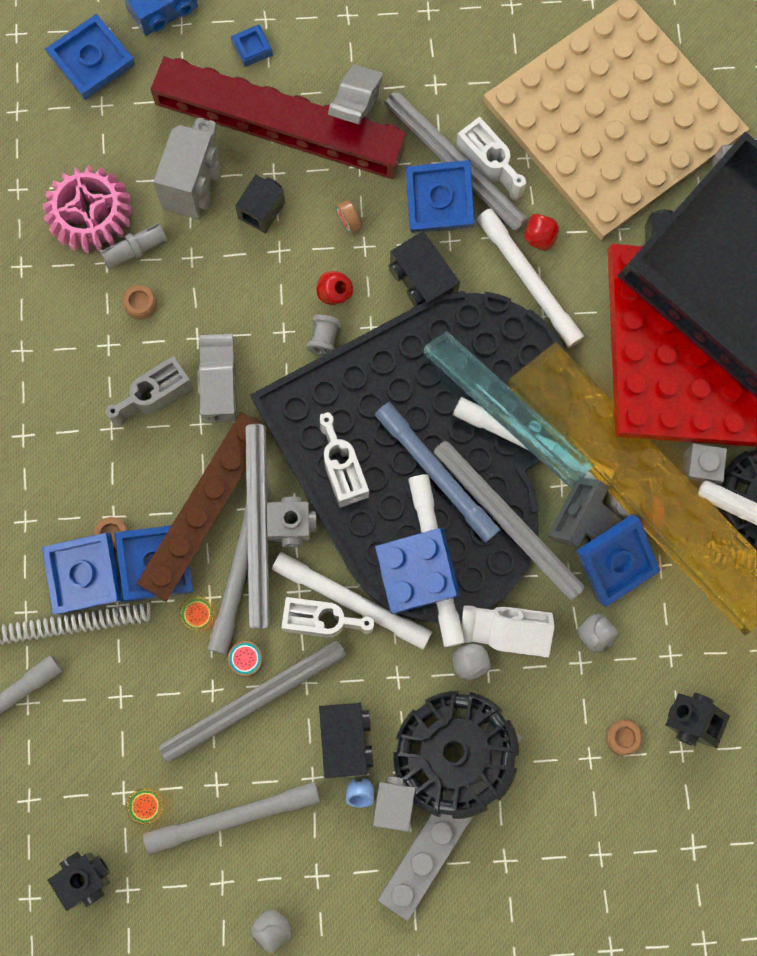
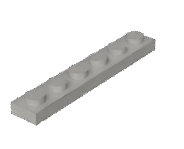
[377,722,522,921]

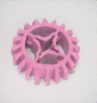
[43,165,133,253]

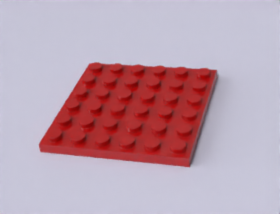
[607,243,757,447]

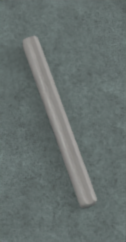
[385,92,527,230]
[246,424,270,629]
[434,441,584,600]
[159,641,346,762]

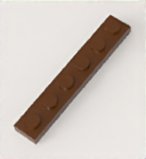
[136,412,269,602]

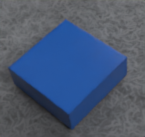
[231,24,273,67]

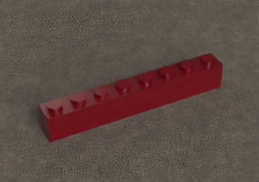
[150,56,406,180]

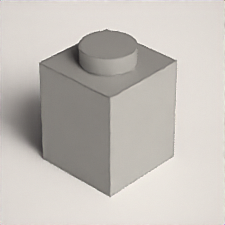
[680,443,727,488]
[373,776,415,832]

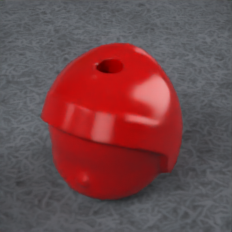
[523,214,559,251]
[316,271,353,305]

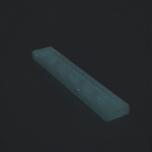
[422,331,595,488]

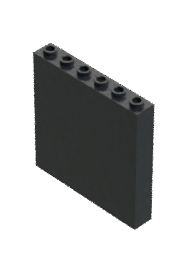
[617,132,757,398]

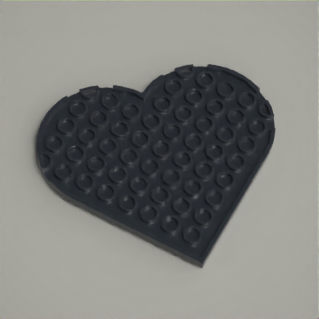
[250,291,573,623]

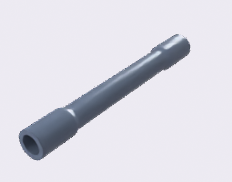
[375,402,501,543]

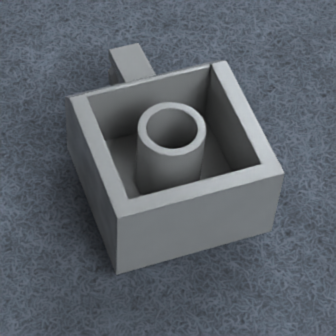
[153,118,221,220]

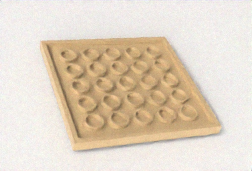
[483,0,749,241]

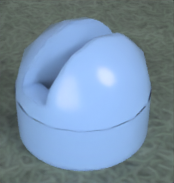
[346,778,374,808]

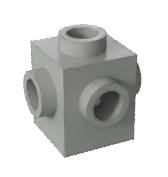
[267,497,316,548]

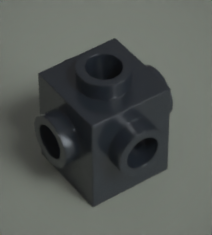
[665,693,730,748]
[47,851,110,911]

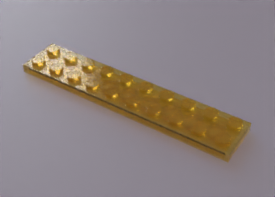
[507,342,757,636]

